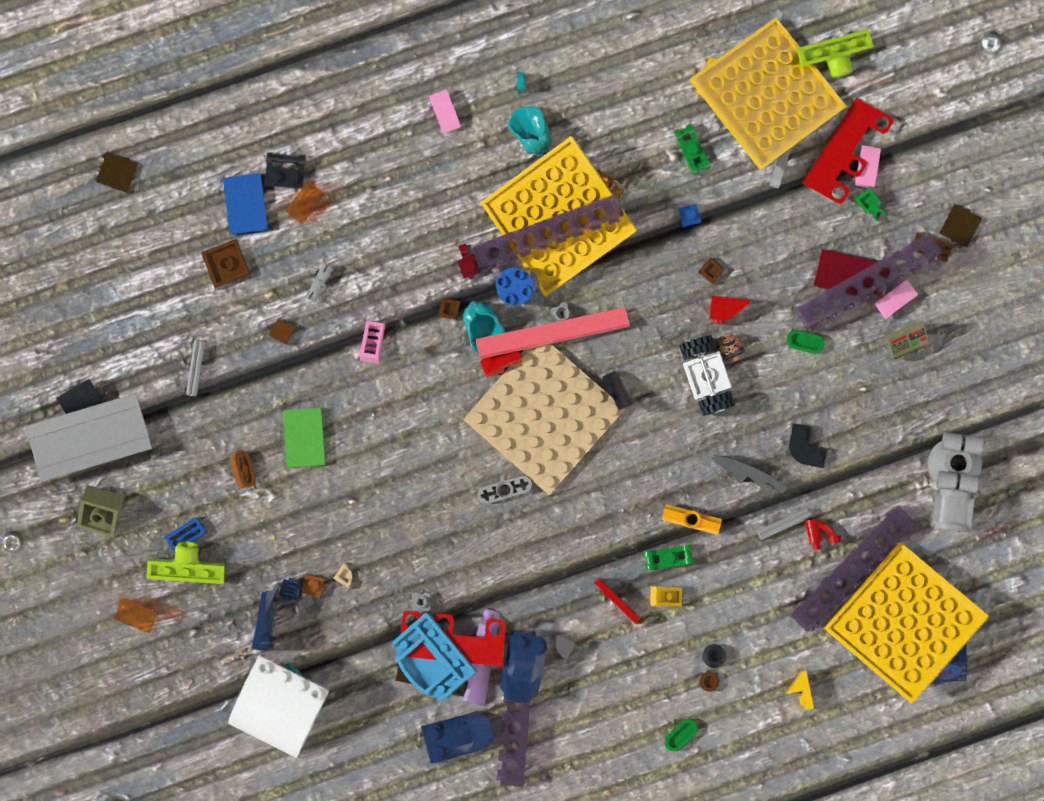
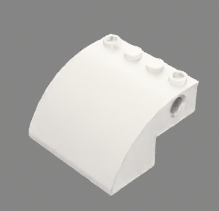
[228,656,329,758]

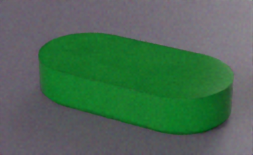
[787,330,825,354]
[664,719,698,752]

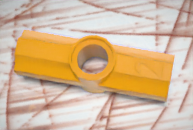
[662,504,722,535]

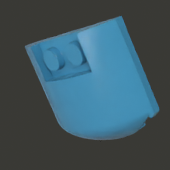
[392,612,476,702]

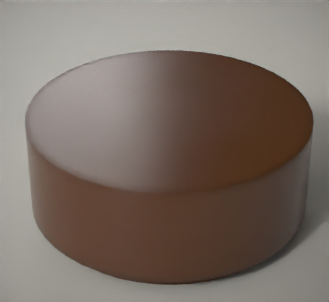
[699,672,719,692]

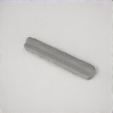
[186,340,205,396]
[757,508,812,540]

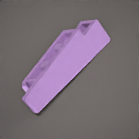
[463,608,500,706]

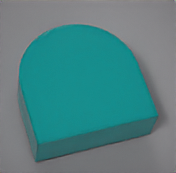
[517,72,525,93]

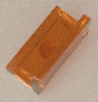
[286,180,325,225]
[115,598,159,633]

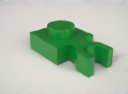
[854,186,887,222]

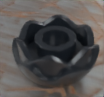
[702,644,726,668]

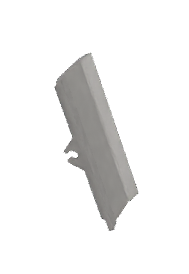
[25,393,152,482]

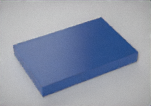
[223,173,268,235]

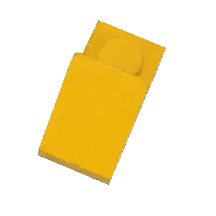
[650,586,682,607]
[786,670,814,710]

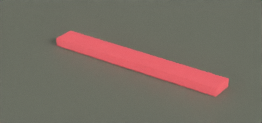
[476,307,630,359]

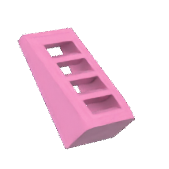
[360,321,385,364]

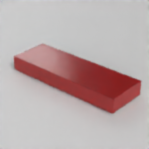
[594,579,640,624]

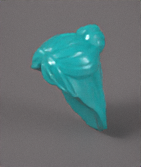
[508,106,552,157]
[463,301,506,352]

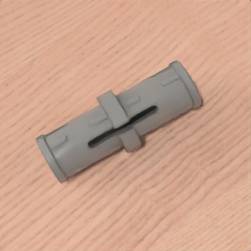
[305,264,333,302]

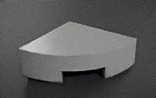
[556,634,575,660]

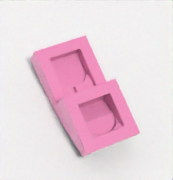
[429,89,461,133]
[855,145,881,189]
[874,279,918,319]

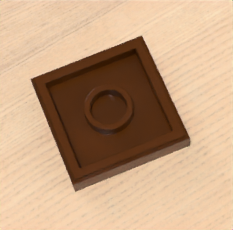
[201,239,251,288]

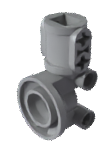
[927,432,983,532]

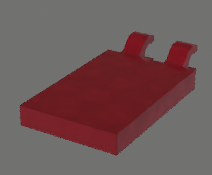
[813,249,890,300]

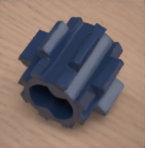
[279,578,302,602]

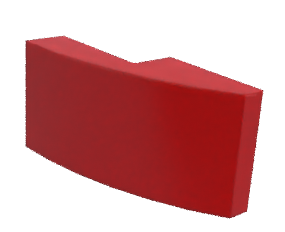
[480,351,522,378]

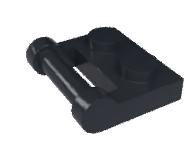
[265,152,306,189]

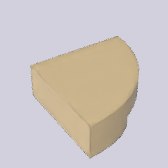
[334,562,353,589]

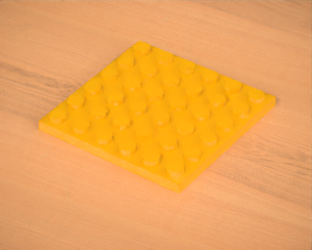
[690,17,846,171]
[480,136,638,296]
[824,542,989,704]

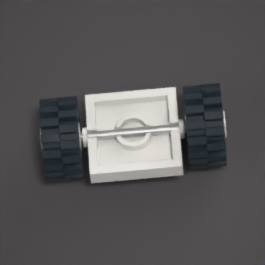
[679,334,735,416]

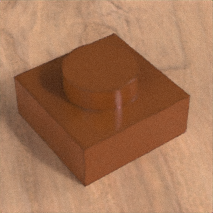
[301,574,325,597]

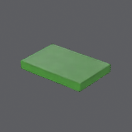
[283,408,325,468]

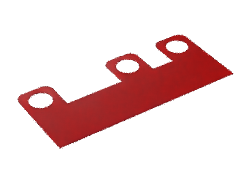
[802,97,894,204]
[401,611,505,666]

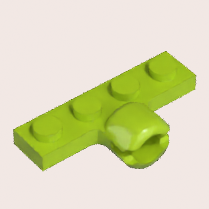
[797,29,874,78]
[147,541,225,584]

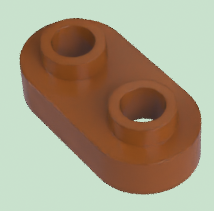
[230,450,255,489]

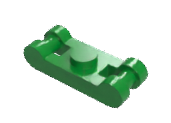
[673,123,711,176]
[643,544,695,571]

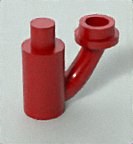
[805,519,842,551]

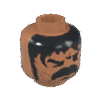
[717,333,745,363]

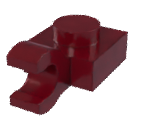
[457,243,481,279]

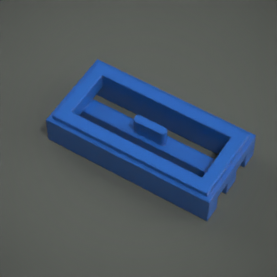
[164,517,207,553]

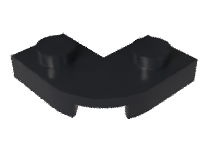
[789,423,827,469]

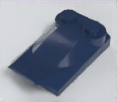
[251,584,281,652]
[500,631,549,704]
[421,711,494,764]

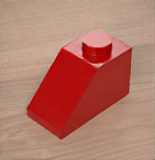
[708,295,750,325]

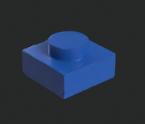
[678,204,701,227]

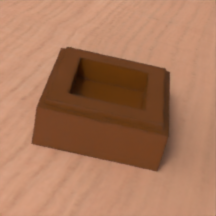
[698,258,725,285]
[438,298,461,321]
[269,319,295,345]

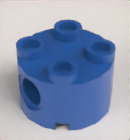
[496,266,539,306]

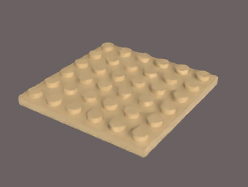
[463,344,625,495]

